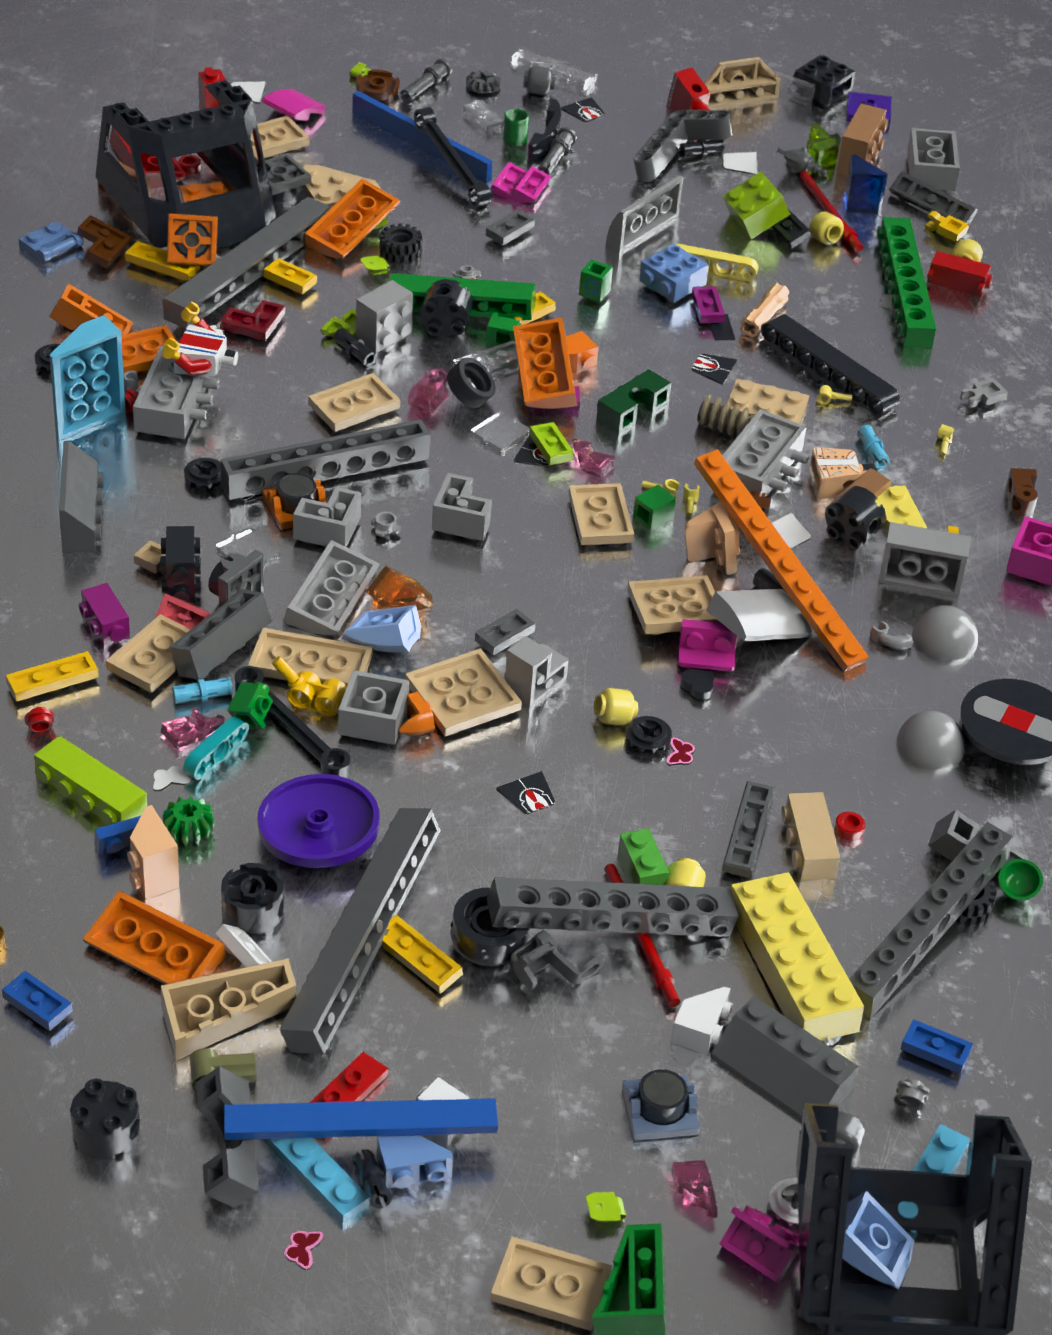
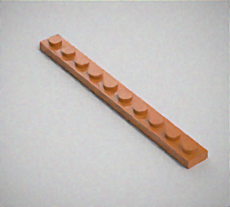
[694,449,869,672]

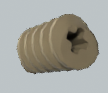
[697,394,754,437]

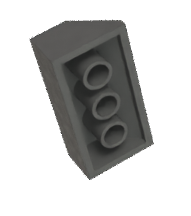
[59,441,104,552]
[711,996,859,1120]

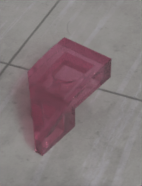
[571,439,616,478]
[160,708,225,749]
[671,1160,718,1218]

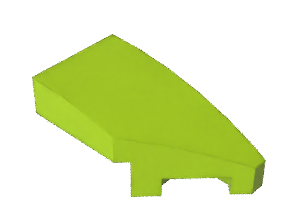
[320,308,356,337]

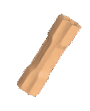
[740,283,789,338]

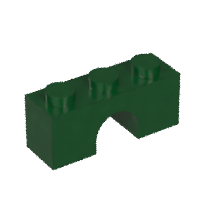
[596,369,671,434]

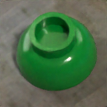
[998,859,1043,902]

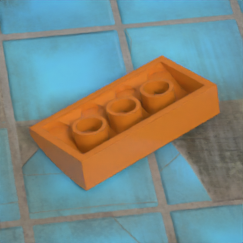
[305,178,400,259]
[513,317,578,409]
[83,890,227,984]

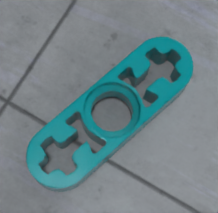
[183,716,249,780]

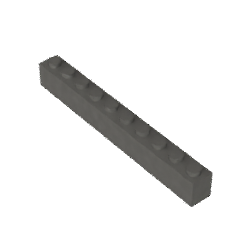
[163,197,331,329]
[279,808,441,1054]

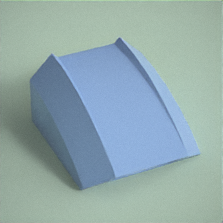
[342,605,421,653]
[842,1191,914,1289]

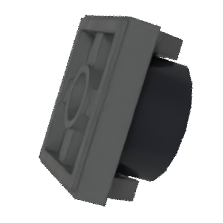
[265,153,312,202]
[208,550,264,607]

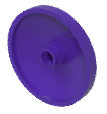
[258,774,380,868]

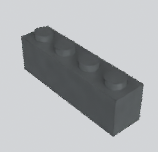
[169,589,272,680]

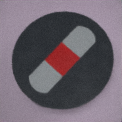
[959,679,1052,771]

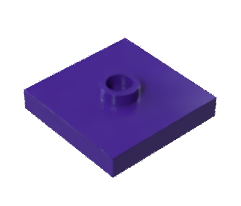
[846,92,892,126]

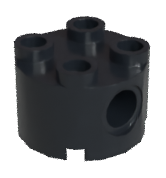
[420,279,473,337]
[825,486,887,550]
[221,863,284,936]
[70,1078,141,1160]

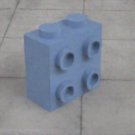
[639,244,709,302]

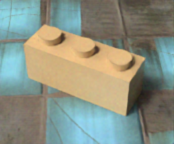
[781,792,841,880]

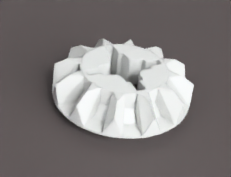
[769,1178,798,1227]

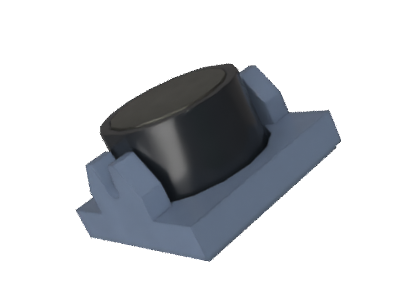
[622,1069,700,1141]

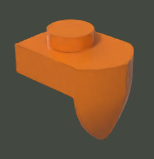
[398,691,435,736]

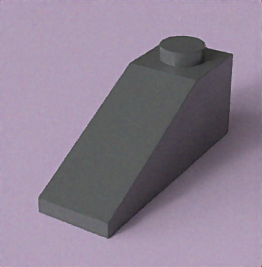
[928,810,1028,876]

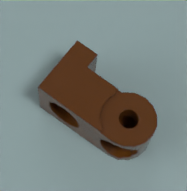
[1006,468,1038,517]

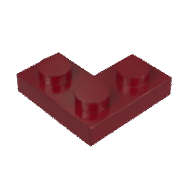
[220,300,285,341]

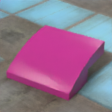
[261,89,326,121]
[490,162,551,203]

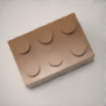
[836,103,888,181]

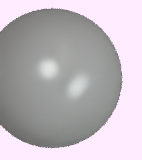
[912,605,978,661]
[896,710,965,770]

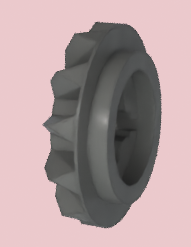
[466,70,501,94]

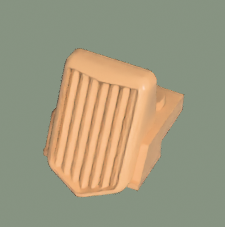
[684,501,740,575]

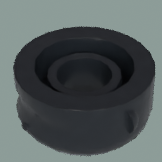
[450,887,530,967]

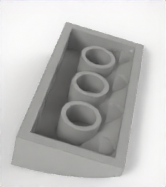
[605,175,683,253]
[283,540,380,636]
[706,589,813,641]

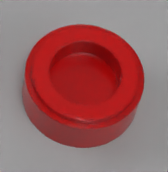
[178,155,201,175]
[834,812,865,840]

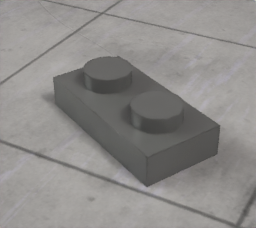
[486,210,535,245]
[475,609,535,655]

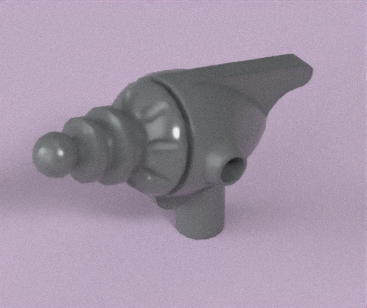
[777,147,828,177]

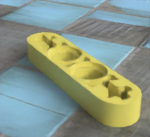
[675,244,758,282]

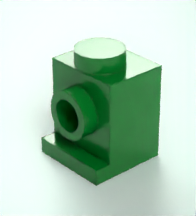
[486,312,521,352]
[227,682,273,730]

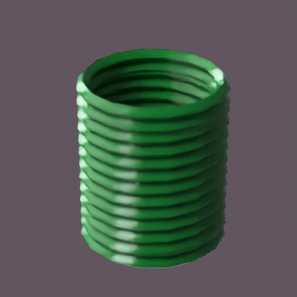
[503,109,529,146]

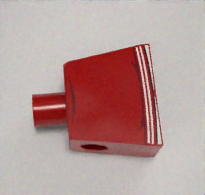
[666,67,710,112]

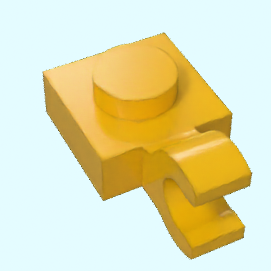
[925,211,969,242]

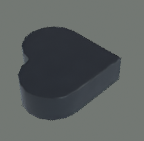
[680,669,714,700]

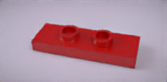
[309,1052,389,1103]

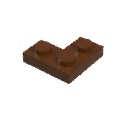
[77,215,131,268]

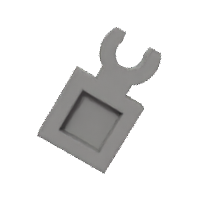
[960,378,1008,408]

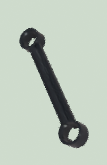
[414,107,492,208]
[235,666,350,778]

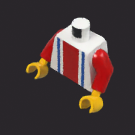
[162,302,238,377]

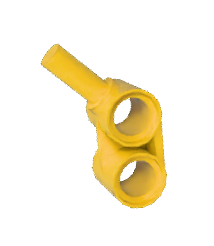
[271,656,347,717]

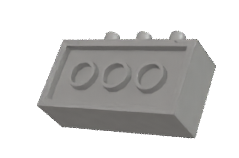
[133,345,220,439]
[722,409,809,497]

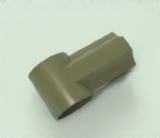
[190,1048,256,1092]

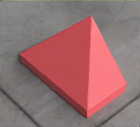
[155,594,212,630]

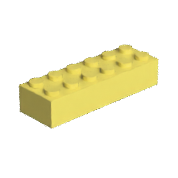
[731,872,864,1041]

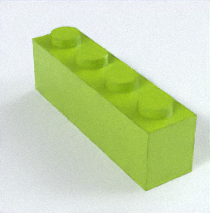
[34,736,147,826]

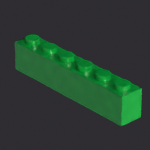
[389,273,536,320]

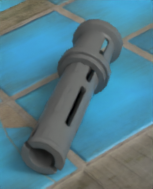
[400,59,452,103]
[537,127,577,176]

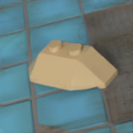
[704,57,781,109]

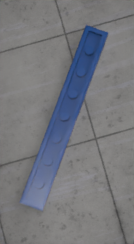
[352,91,493,183]
[224,1098,498,1140]

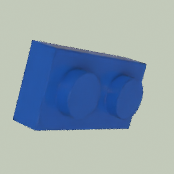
[94,816,141,855]
[2,971,73,1031]
[900,1019,974,1074]

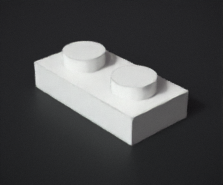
[216,924,272,968]

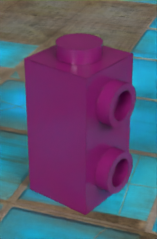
[78,583,130,646]

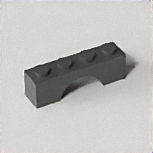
[196,1066,259,1208]

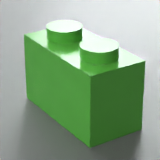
[617,828,669,885]

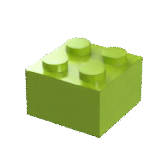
[722,171,790,239]

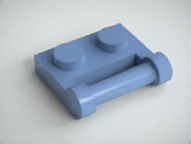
[18,221,84,263]

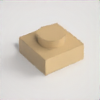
[134,540,166,574]

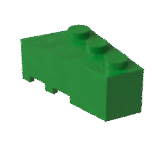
[592,1223,667,1335]

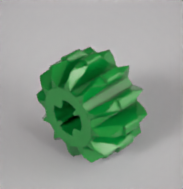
[162,795,214,847]

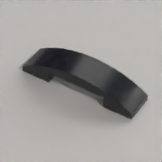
[527,99,561,164]

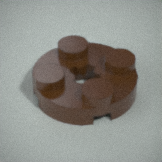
[356,69,400,103]

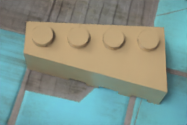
[161,958,296,1061]

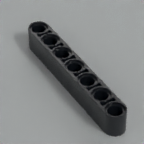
[761,314,900,415]

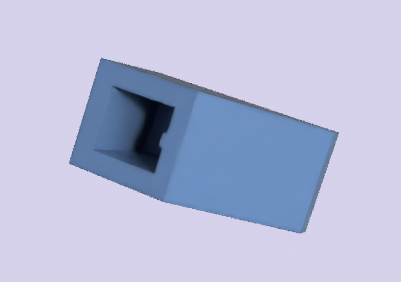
[376,1135,453,1189]

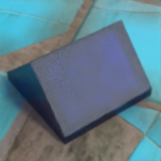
[845,154,888,214]

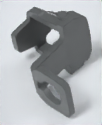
[509,930,606,991]

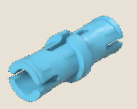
[857,425,890,469]
[172,677,233,705]

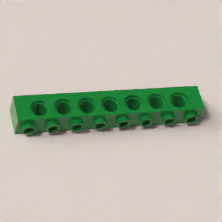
[877,217,936,348]

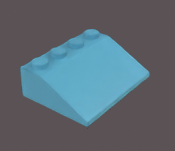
[50,315,126,441]

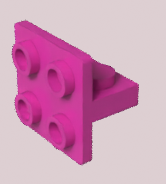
[678,619,738,672]
[719,1205,799,1283]

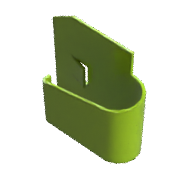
[348,62,371,78]
[360,256,390,275]
[585,1192,626,1222]

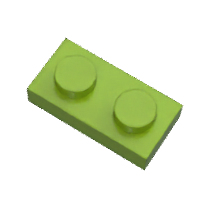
[529,422,574,465]

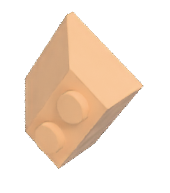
[127,805,179,900]

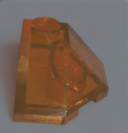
[366,565,433,610]

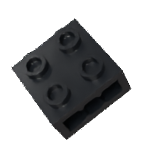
[793,55,855,106]
[160,526,201,604]

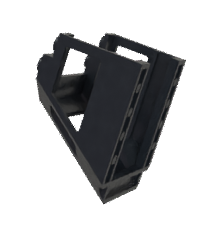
[95,80,276,254]
[796,1103,1032,1335]

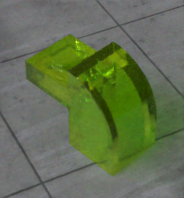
[806,124,841,169]

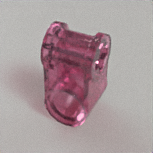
[408,368,449,414]

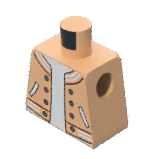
[810,447,873,498]

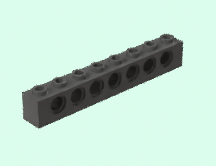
[221,419,430,500]
[849,822,1013,1019]
[486,877,739,937]

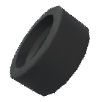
[447,358,496,408]

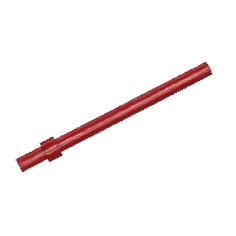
[800,171,863,252]
[604,864,681,1007]

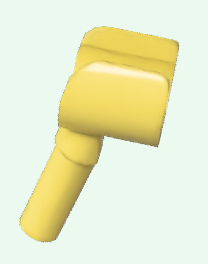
[817,385,852,405]
[937,424,954,457]
[642,479,679,496]
[683,484,700,517]

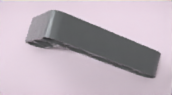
[633,110,733,182]

